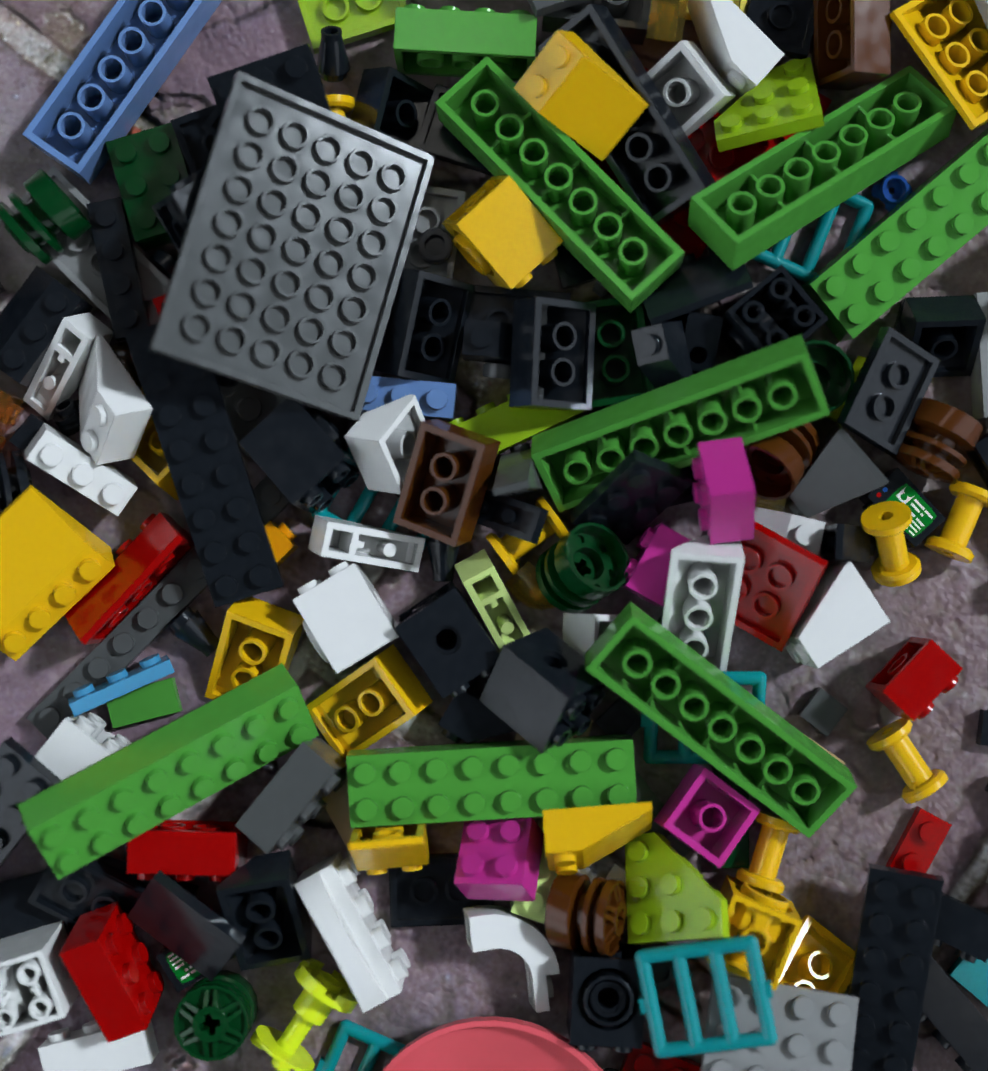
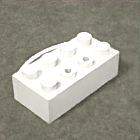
[294,851,411,1013]

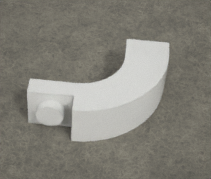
[463,905,560,1013]

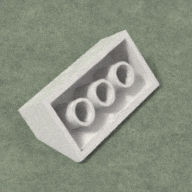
[661,535,745,671]

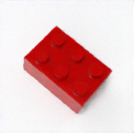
[126,819,248,882]
[59,901,164,1043]

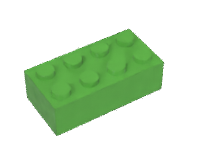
[393,4,537,81]

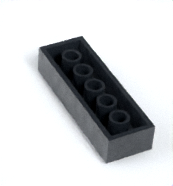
[536,3,715,226]

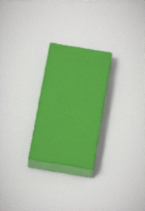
[107,677,183,729]

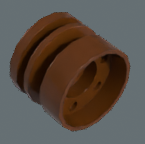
[890,398,983,484]
[744,422,820,500]
[545,873,627,957]

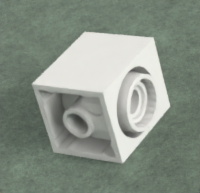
[293,561,400,674]
[35,712,132,781]
[0,920,80,1037]

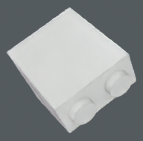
[786,561,890,668]

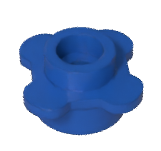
[871,170,912,211]

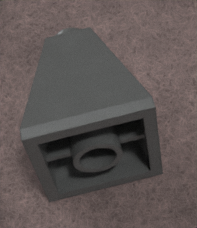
[785,423,890,518]

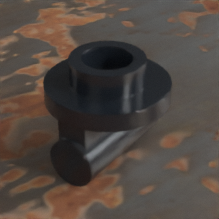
[53,399,80,437]

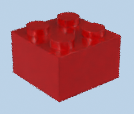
[865,637,963,721]

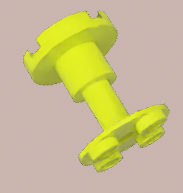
[250,958,358,1071]

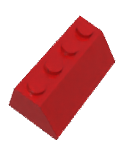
[64,512,194,645]

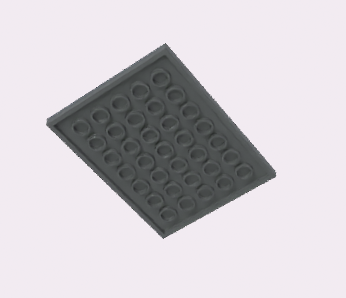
[149,71,436,422]

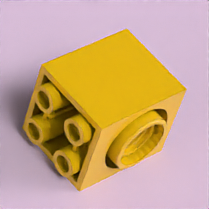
[442,175,564,290]
[701,875,803,991]

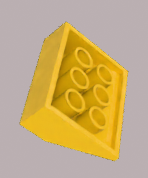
[889,0,988,131]
[0,485,115,661]

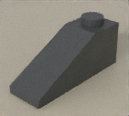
[493,443,548,497]

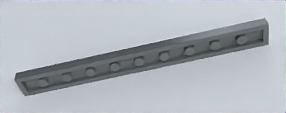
[26,476,291,739]

